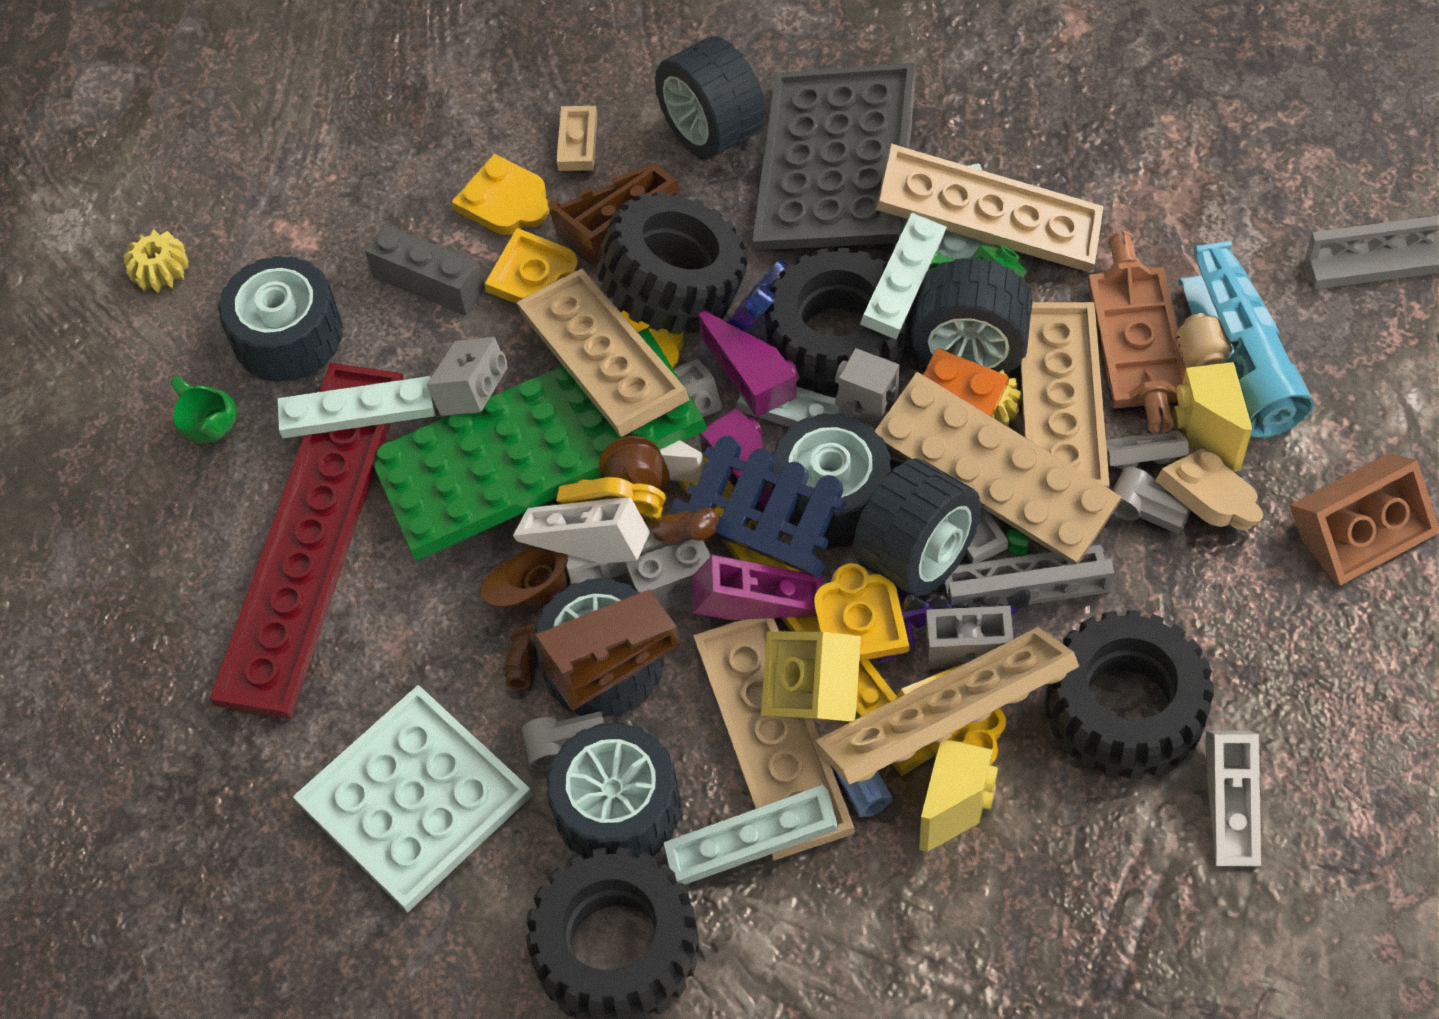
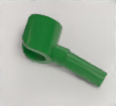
[1006,525,1030,556]

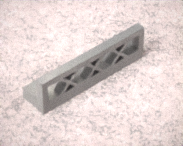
[1304,215,1439,289]
[943,545,1115,608]

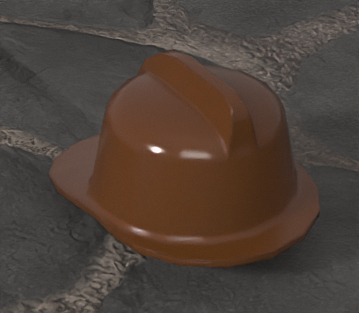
[598,436,670,492]
[480,545,568,608]

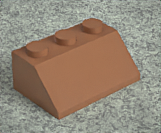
[1290,453,1439,585]

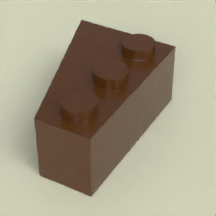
[547,163,680,268]
[535,589,680,711]

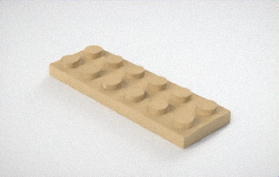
[876,144,1103,273]
[517,268,689,437]
[1020,302,1110,489]
[874,372,1122,564]
[693,618,854,861]
[815,627,1079,785]

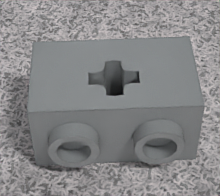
[427,337,508,416]
[835,348,899,430]
[625,539,710,609]
[925,606,1014,669]

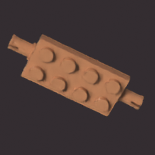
[1087,231,1187,434]

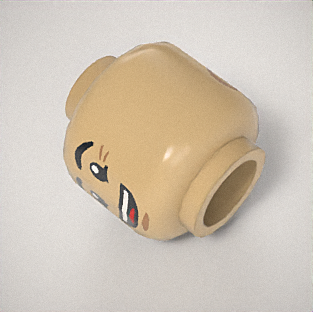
[1175,313,1232,368]

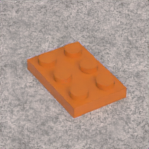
[887,348,1009,461]

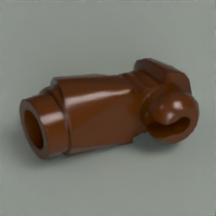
[652,507,719,546]
[503,624,538,690]

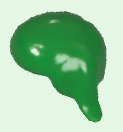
[171,377,237,445]

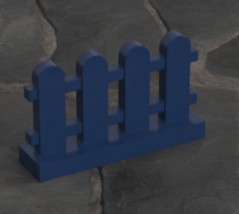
[669,436,846,579]

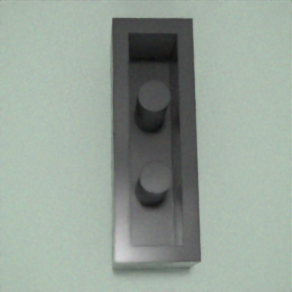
[365,224,485,316]

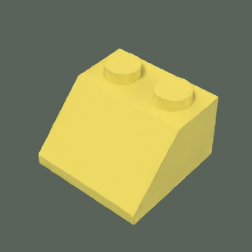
[1172,362,1252,472]
[761,631,861,722]
[919,739,998,852]

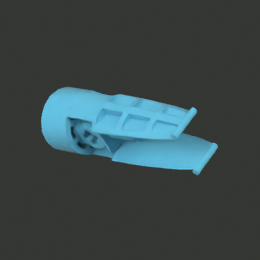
[1178,241,1315,438]

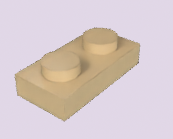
[557,106,598,171]

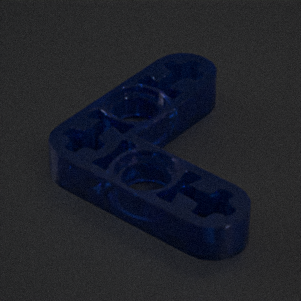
[726,257,789,332]

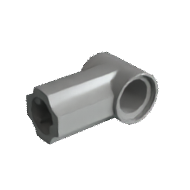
[1112,467,1191,534]
[522,711,604,772]

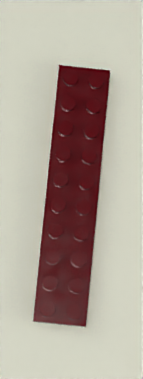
[210,362,404,719]

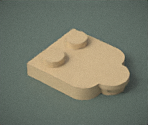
[1155,448,1263,531]

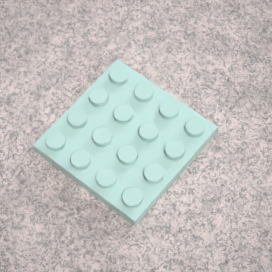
[293,685,533,913]

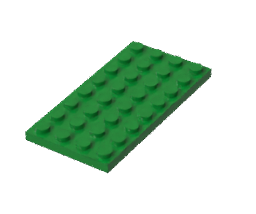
[373,328,707,561]

